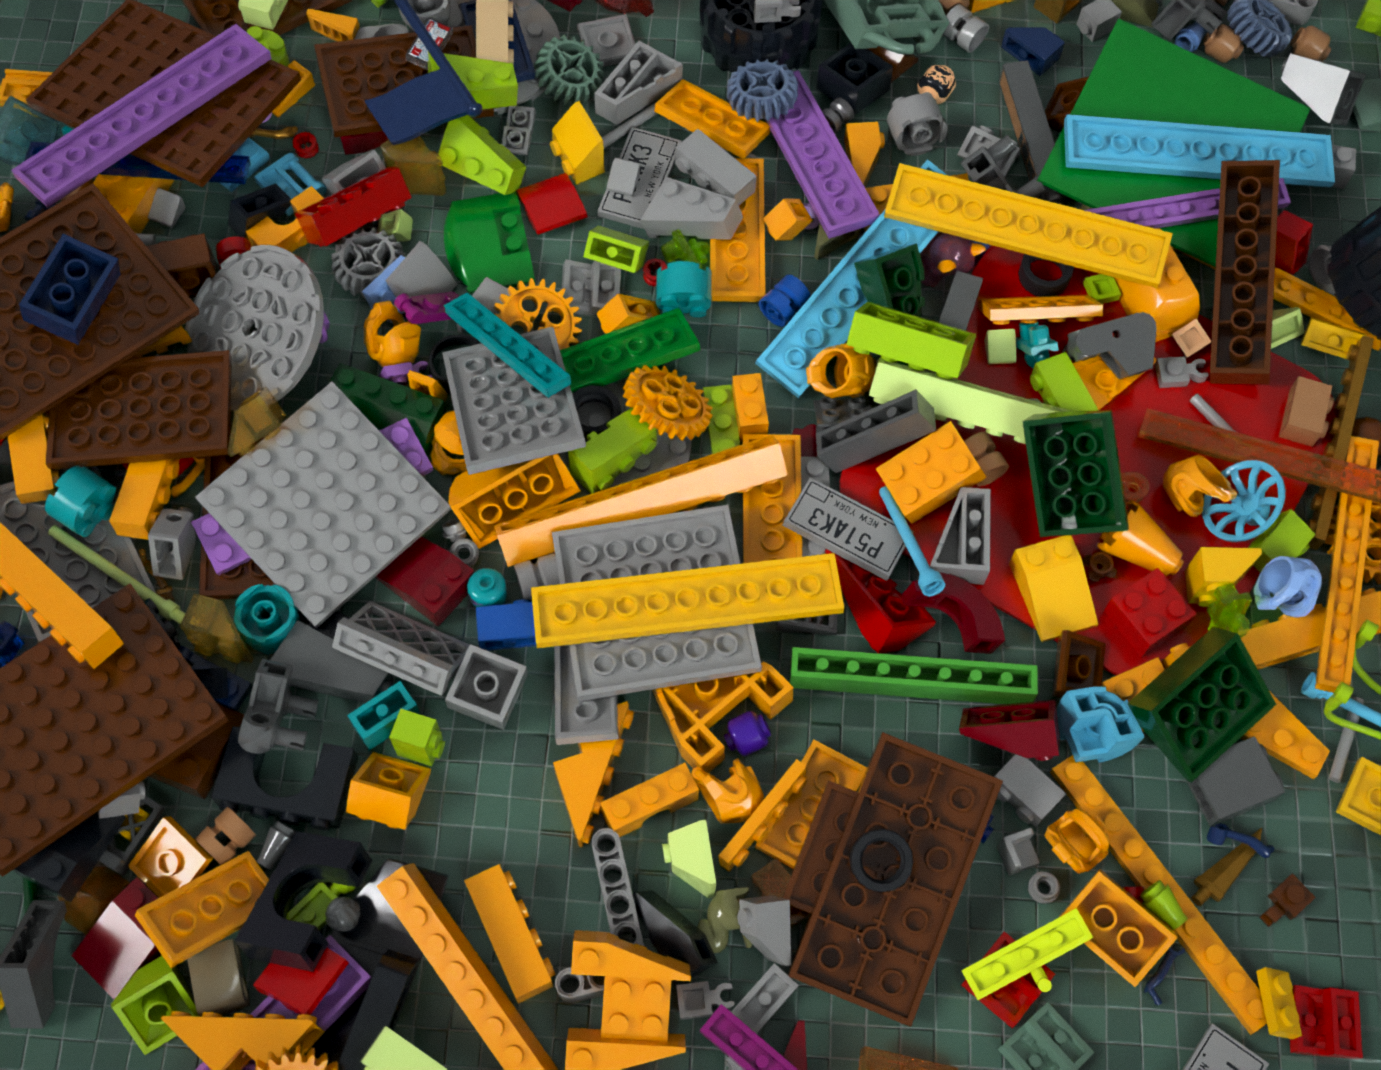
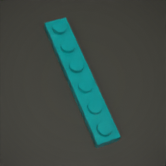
[444,293,571,398]

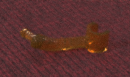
[138,549,175,602]

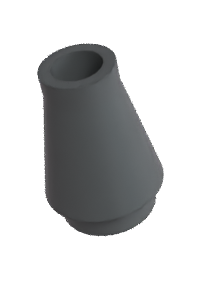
[256,821,297,871]

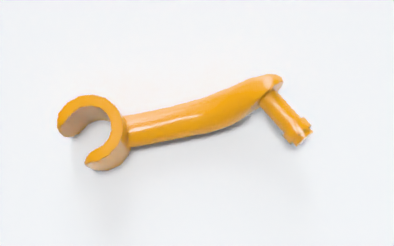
[170,456,205,498]

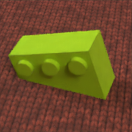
[428,51,518,109]
[435,115,526,195]
[568,407,657,494]

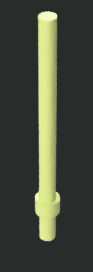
[48,525,197,631]

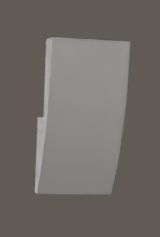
[502,106,536,156]

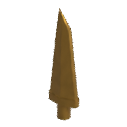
[1191,828,1262,907]

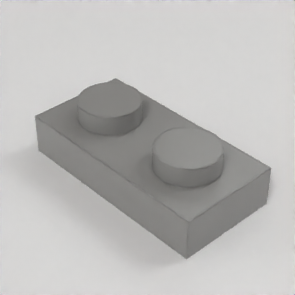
[731,963,799,1034]

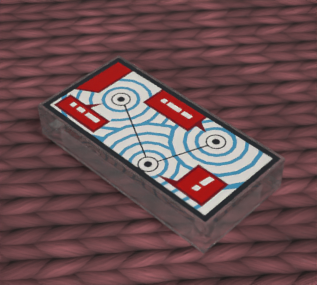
[406,17,453,70]

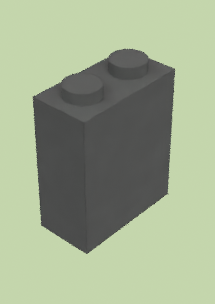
[1185,736,1285,827]

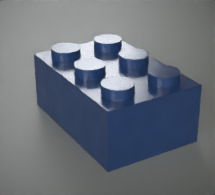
[19,234,120,345]

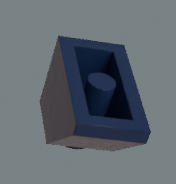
[1001,27,1065,76]

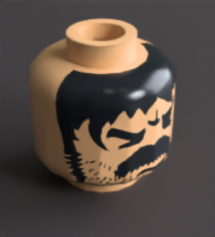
[917,65,956,104]

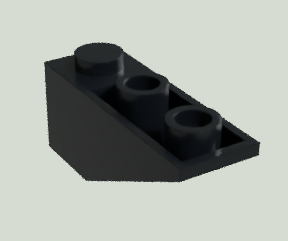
[632,890,718,983]

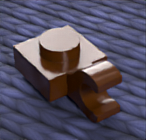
[1259,873,1316,927]

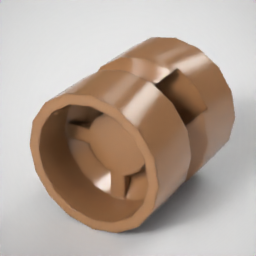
[964,432,1009,487]
[194,806,257,865]

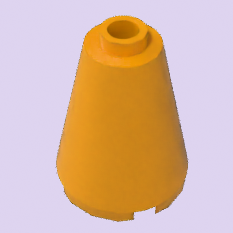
[1097,500,1184,576]

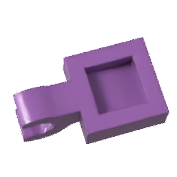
[378,361,432,386]

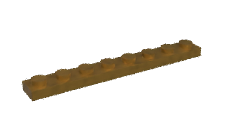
[1307,336,1374,550]

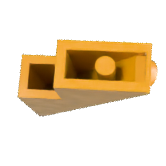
[553,701,635,848]
[161,1011,325,1070]

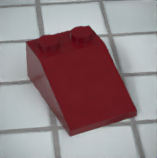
[375,537,475,627]
[959,700,1060,761]
[71,877,162,999]

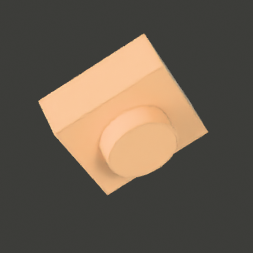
[1172,319,1212,358]

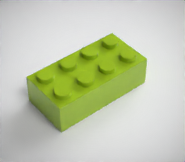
[846,302,976,380]

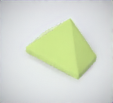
[1271,307,1305,349]

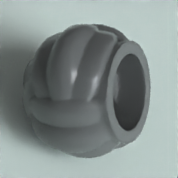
[325,897,360,931]

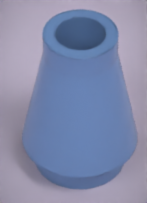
[1175,22,1207,52]

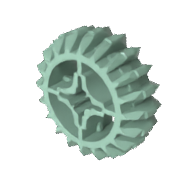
[534,35,605,105]

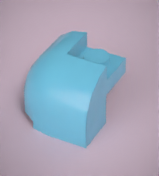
[1057,687,1144,763]

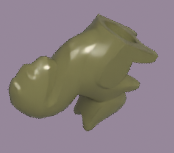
[697,887,752,954]

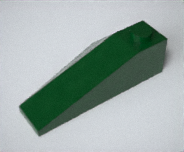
[854,243,925,366]

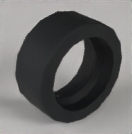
[1018,254,1074,297]
[572,385,621,442]
[849,829,914,892]

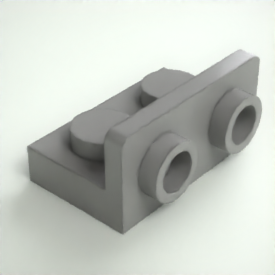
[957,125,1021,178]

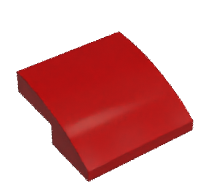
[516,173,588,235]
[961,931,1055,1029]
[253,947,349,1015]
[1290,985,1363,1059]

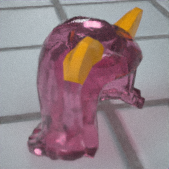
[920,233,986,288]

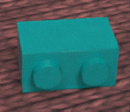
[347,681,421,750]

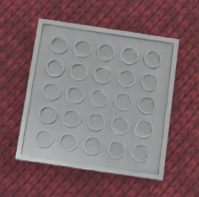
[195,382,452,628]
[552,505,762,701]

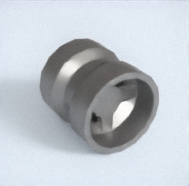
[822,98,854,134]

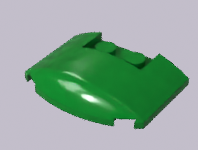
[444,191,535,295]

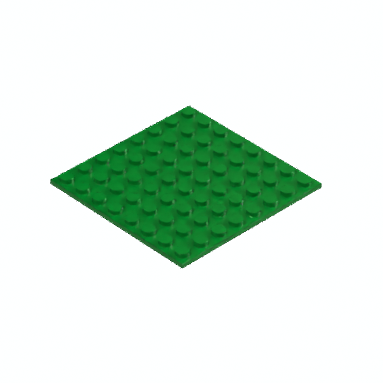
[1036,18,1311,267]

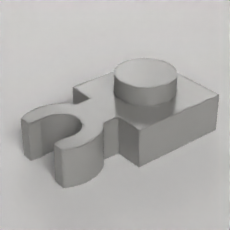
[1155,356,1209,388]
[676,981,735,1020]

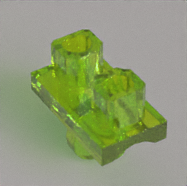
[661,229,710,269]
[1207,583,1252,638]

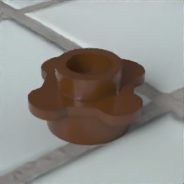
[1082,551,1117,582]

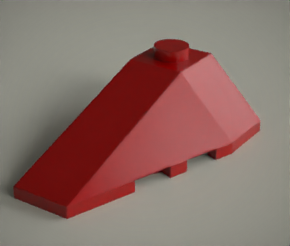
[825,549,936,653]

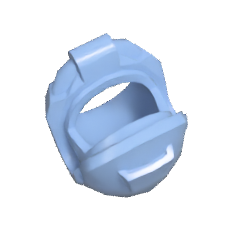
[1254,556,1322,618]

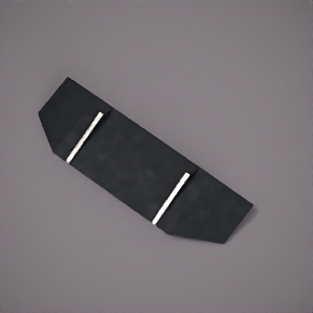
[304,858,449,1070]

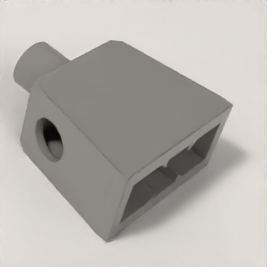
[148,507,196,580]

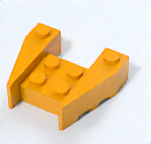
[652,661,794,773]
[565,930,691,1070]

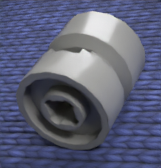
[943,4,989,53]
[514,553,560,600]

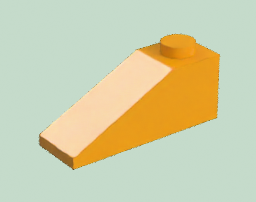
[844,122,885,188]

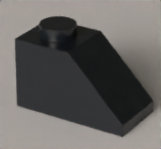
[228,183,291,240]

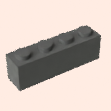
[816,389,936,473]

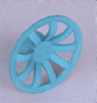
[1202,460,1286,542]

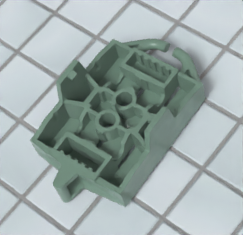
[824,0,950,55]

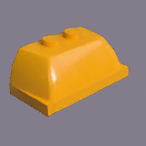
[1114,228,1200,342]
[448,453,581,549]

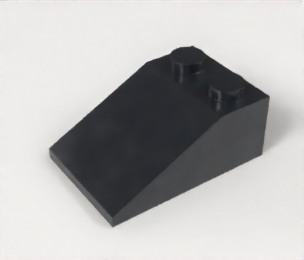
[13,811,126,902]

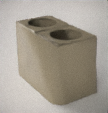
[187,939,250,1017]

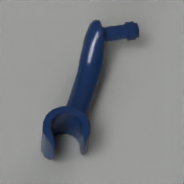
[1207,823,1275,858]
[1144,946,1185,1006]

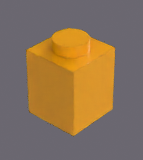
[763,198,813,241]

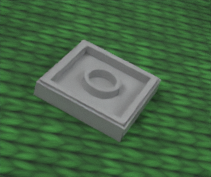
[577,14,636,67]

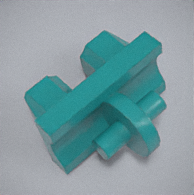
[1016,322,1059,368]

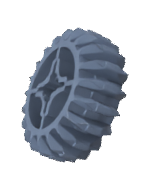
[1227,0,1293,57]
[727,58,798,123]

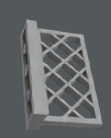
[332,601,470,696]

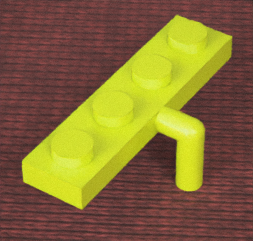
[961,908,1093,1000]

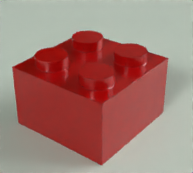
[1103,568,1197,658]

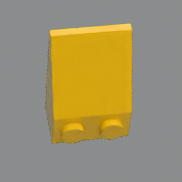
[1009,535,1098,643]

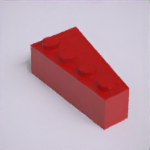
[295,167,412,247]

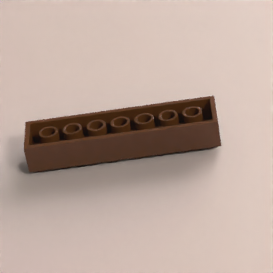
[1210,160,1280,385]

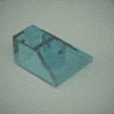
[0,96,60,165]

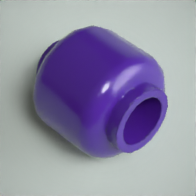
[724,711,772,756]

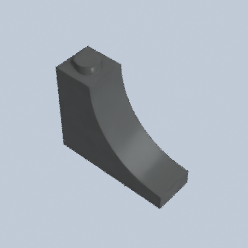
[0,900,67,1029]

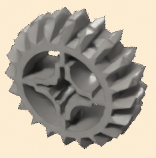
[331,227,406,299]

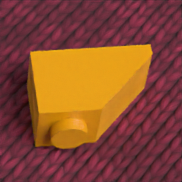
[596,293,661,334]

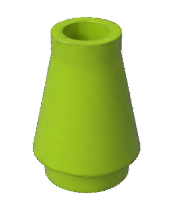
[1140,880,1188,930]

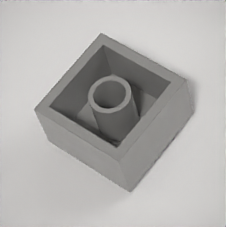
[445,644,528,730]

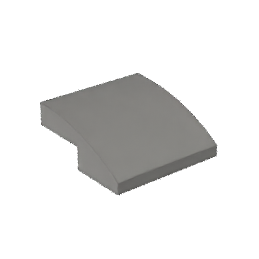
[386,241,457,298]
[561,259,621,315]

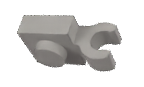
[754,0,801,23]

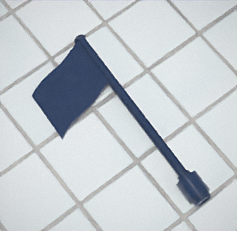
[364,0,483,145]

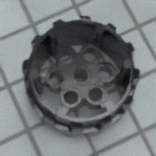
[700,0,822,72]
[1327,206,1381,340]

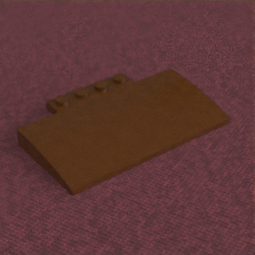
[782,732,1003,1027]

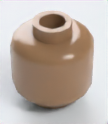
[1203,24,1244,63]
[1290,25,1332,61]

